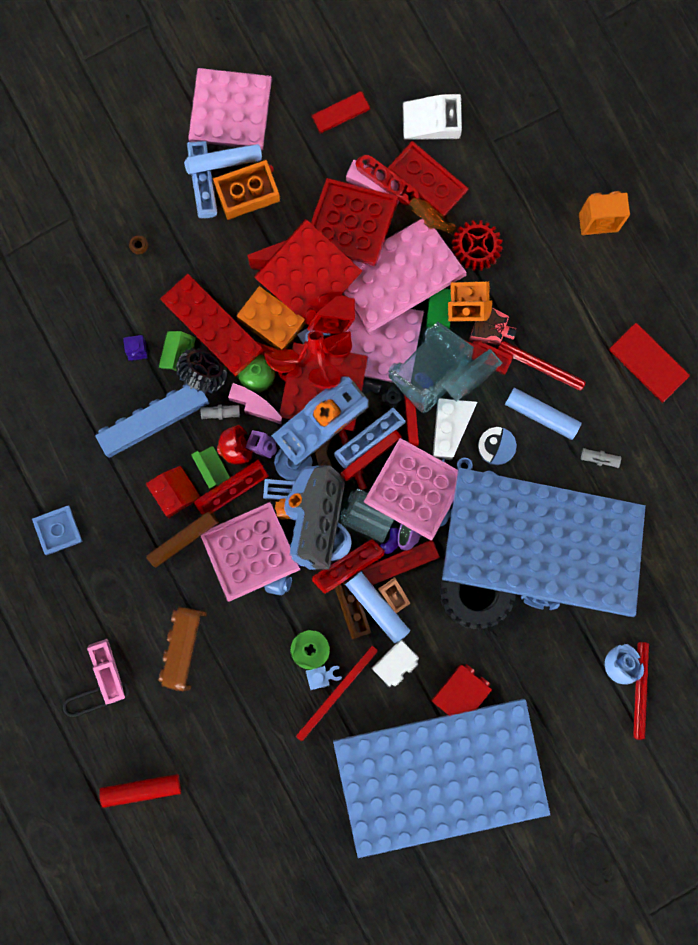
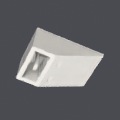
[403,94,462,139]

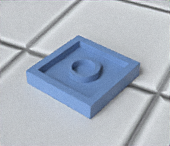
[32,505,83,555]

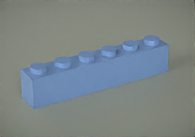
[95,385,210,458]

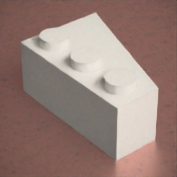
[433,399,477,460]

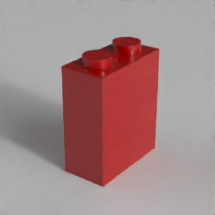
[431,664,492,716]

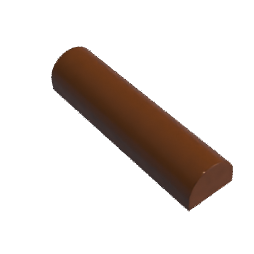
[146,510,219,568]
[330,564,371,639]

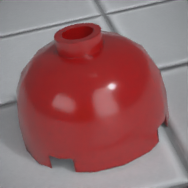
[217,425,252,465]

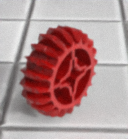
[452,220,503,271]

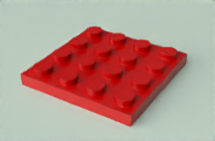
[311,178,398,266]
[254,219,362,325]
[279,343,369,431]

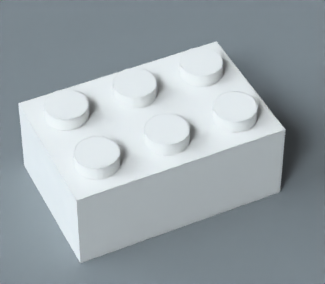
[372,641,418,686]

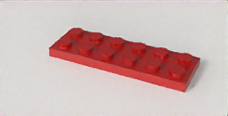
[160,274,264,377]

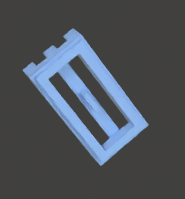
[263,479,295,500]

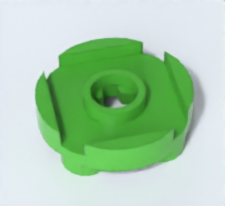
[291,630,330,670]

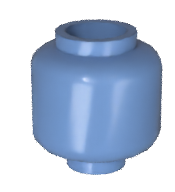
[264,575,292,595]

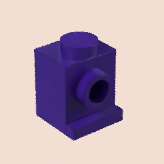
[123,335,147,361]

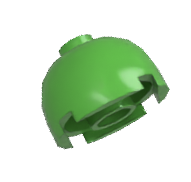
[238,355,275,393]

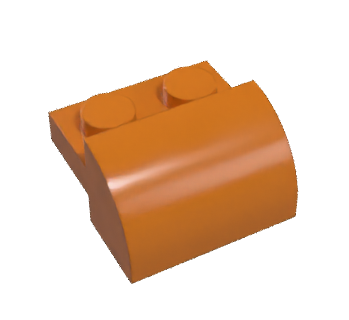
[448,281,492,321]

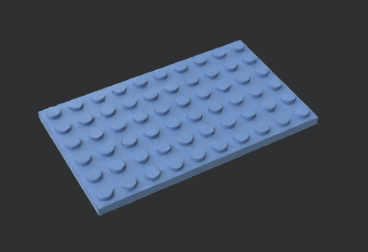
[442,468,645,617]
[333,699,550,858]

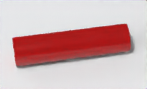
[193,460,269,515]
[99,774,181,808]

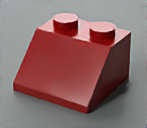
[307,295,355,334]
[146,465,200,518]

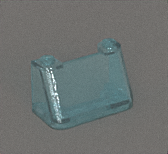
[388,322,474,414]

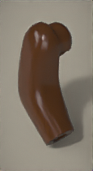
[315,439,332,466]

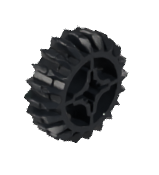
[176,348,228,394]

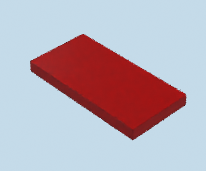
[388,141,469,217]
[609,323,690,403]

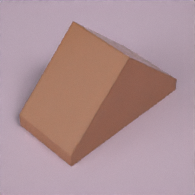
[378,577,410,613]

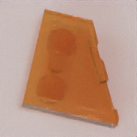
[409,198,456,233]

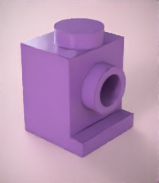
[245,430,277,458]

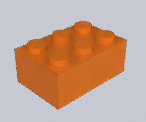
[213,160,280,220]
[579,191,630,235]
[237,286,306,351]

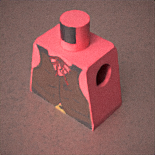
[469,308,517,345]

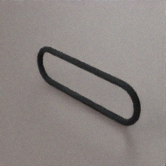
[63,681,129,717]

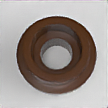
[129,235,148,254]

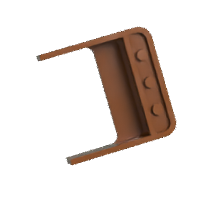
[159,607,206,691]

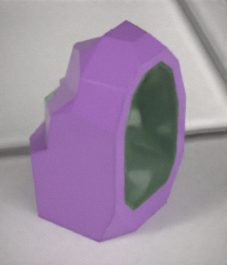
[398,524,423,550]

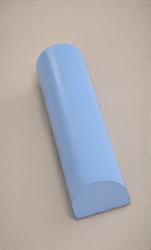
[187,141,217,218]
[184,144,262,174]
[505,387,581,440]
[334,407,406,469]
[345,571,410,643]

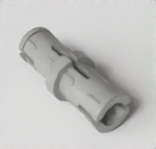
[201,404,240,420]
[581,448,621,468]

